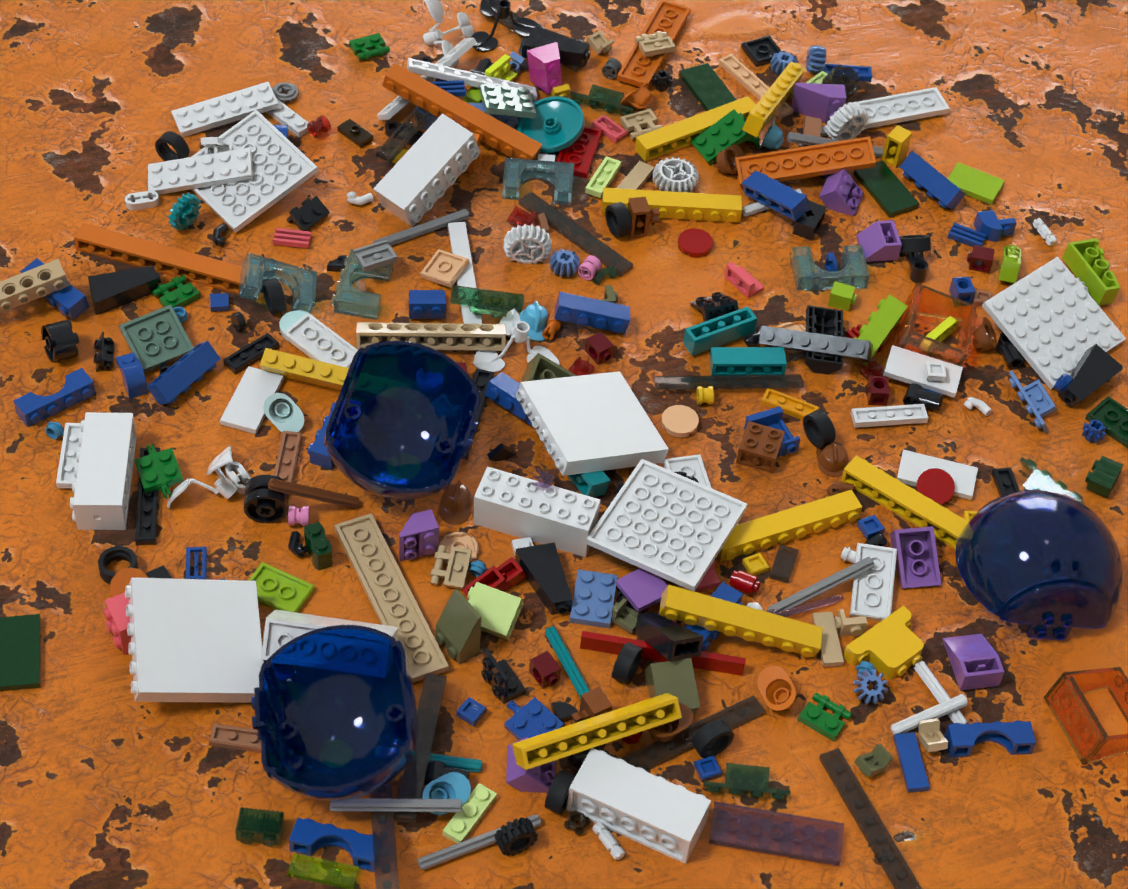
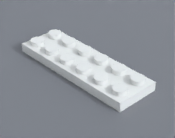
[171,82,279,138]
[856,87,950,129]
[148,147,253,195]

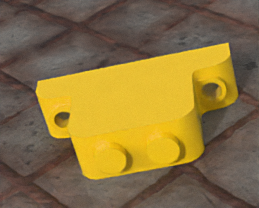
[843,605,924,679]

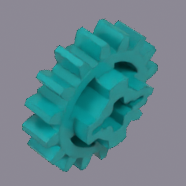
[168,193,201,231]

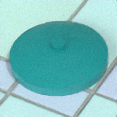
[518,96,585,153]

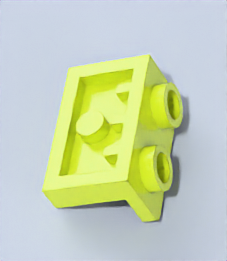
[485,54,517,81]

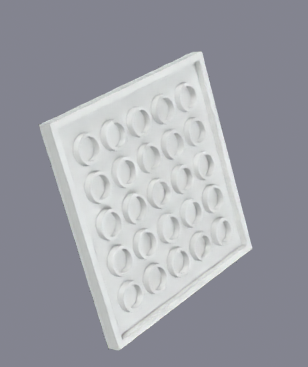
[192,110,319,233]
[982,257,1126,390]
[586,459,748,591]

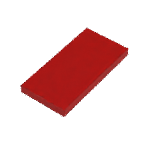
[554,126,603,179]

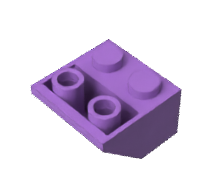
[819,169,863,216]
[856,220,902,262]
[399,509,439,561]
[506,737,556,793]

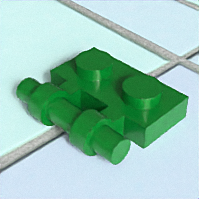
[349,33,390,60]
[152,275,201,308]
[798,692,852,742]

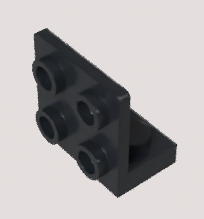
[690,292,739,322]
[481,649,525,704]

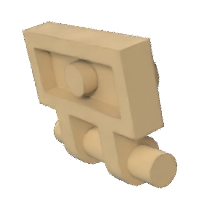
[635,31,676,57]
[620,109,662,140]
[430,545,472,590]

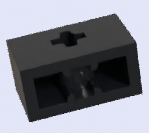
[792,200,827,241]

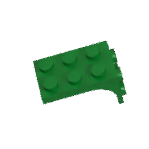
[691,109,760,165]

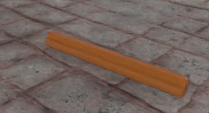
[268,478,359,509]

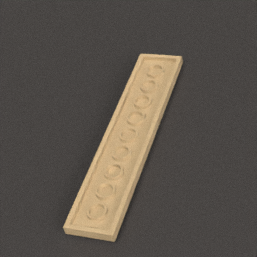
[334,513,449,684]

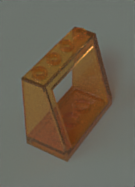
[894,283,978,366]
[1044,667,1128,765]

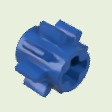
[1082,420,1106,443]

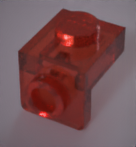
[506,206,536,228]

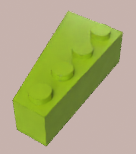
[1062,238,1120,306]
[853,294,908,366]

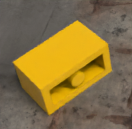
[882,125,912,168]

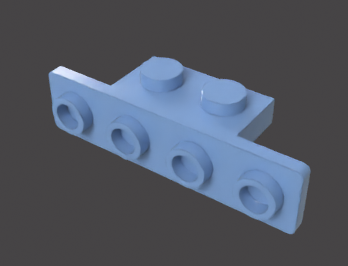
[1009,370,1057,433]

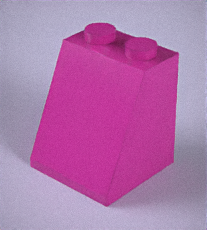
[527,42,562,94]

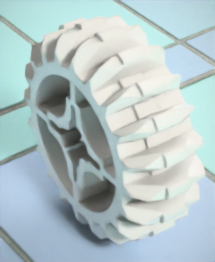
[826,102,869,141]
[653,157,699,193]
[503,224,552,264]

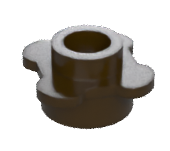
[564,811,590,835]

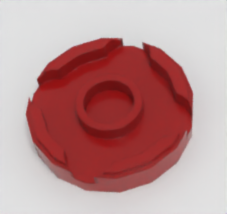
[678,228,713,257]
[916,468,955,505]

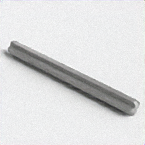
[787,132,884,157]
[373,209,469,246]
[767,557,874,615]
[330,798,462,812]
[417,814,541,870]

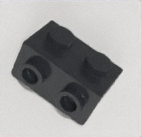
[286,196,330,231]

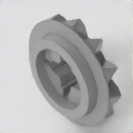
[272,82,298,103]

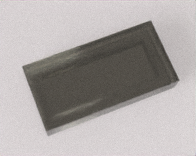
[769,544,799,584]

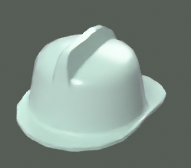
[263,393,304,433]

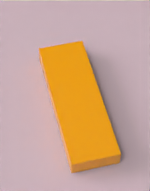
[760,388,820,420]

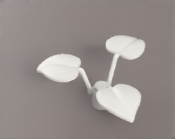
[423,0,474,68]
[473,309,560,373]
[167,446,238,509]

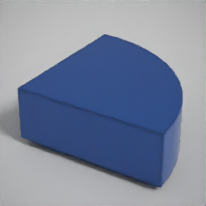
[824,252,838,278]
[1053,374,1073,392]

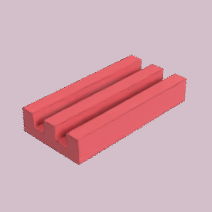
[592,115,628,143]
[273,228,311,249]

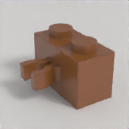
[628,197,660,238]
[571,687,613,724]

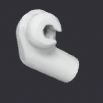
[347,191,374,206]
[964,397,992,416]

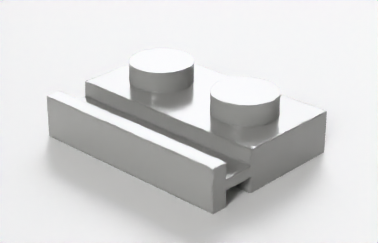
[353,239,397,272]

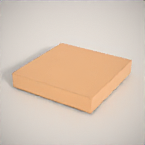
[420,249,470,288]

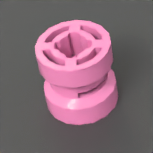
[578,255,602,280]
[288,506,310,526]

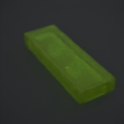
[288,853,359,889]

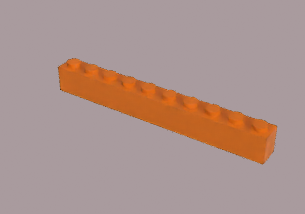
[382,63,542,168]
[74,223,252,296]

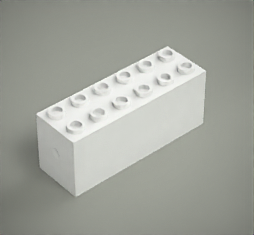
[373,113,480,227]
[70,412,137,530]
[474,466,601,557]
[261,610,398,678]
[567,748,711,864]

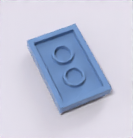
[569,569,618,628]

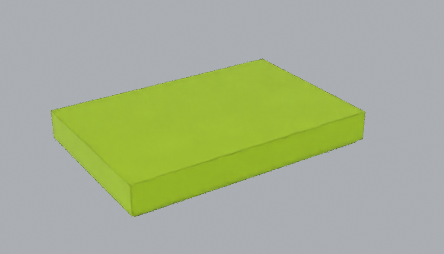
[948,163,1005,205]
[248,562,315,613]

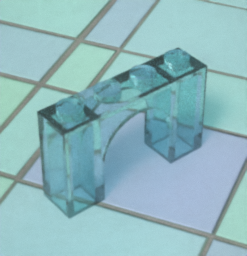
[502,158,574,204]
[790,245,869,290]
[331,249,393,320]
[238,252,317,313]

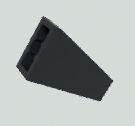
[522,25,591,66]
[88,265,161,315]
[1058,344,1123,407]
[515,542,572,615]
[635,612,704,661]

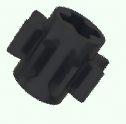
[652,70,672,91]

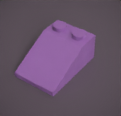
[791,83,846,123]
[890,526,941,589]

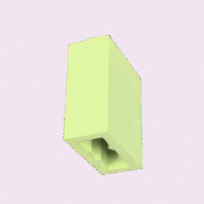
[468,582,524,641]

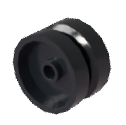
[244,475,289,523]

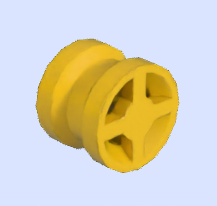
[696,386,714,405]

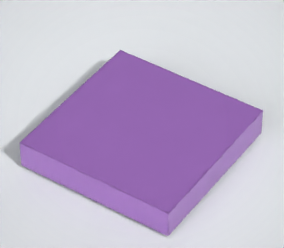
[616,568,667,613]

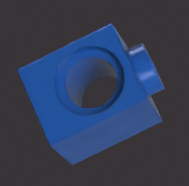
[949,277,976,306]

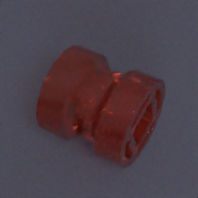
[307,115,331,138]

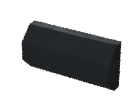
[805,305,843,375]

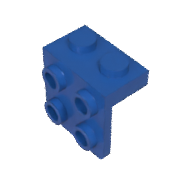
[409,290,446,319]

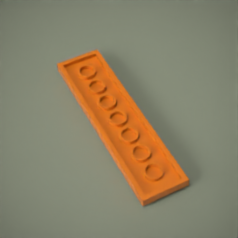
[617,0,691,88]
[735,136,876,188]

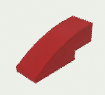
[462,557,527,597]

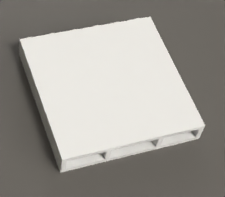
[516,371,669,476]
[125,577,267,703]

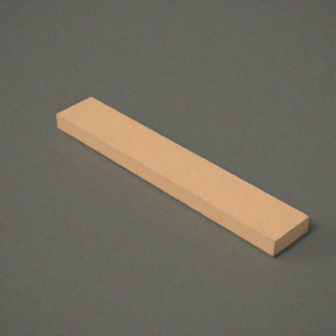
[718,54,793,119]

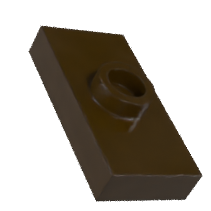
[337,119,373,147]

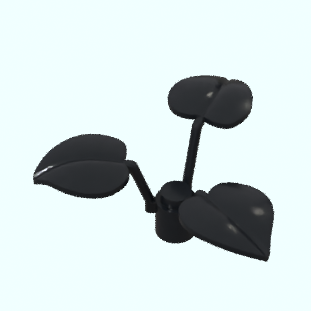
[471,0,543,52]

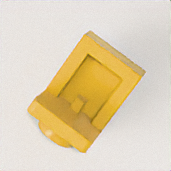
[548,84,570,98]

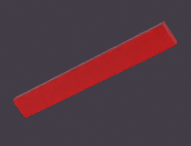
[580,631,746,676]

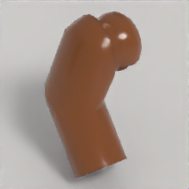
[827,482,854,496]

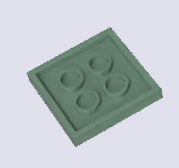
[479,83,536,119]
[119,305,194,373]

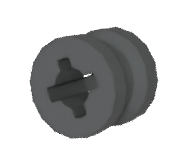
[602,58,622,79]

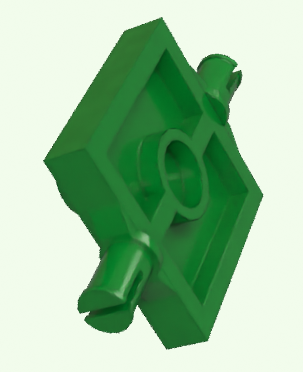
[134,444,184,499]

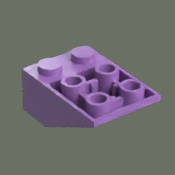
[942,634,1004,691]

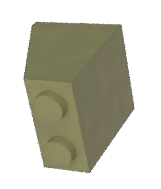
[643,658,700,714]

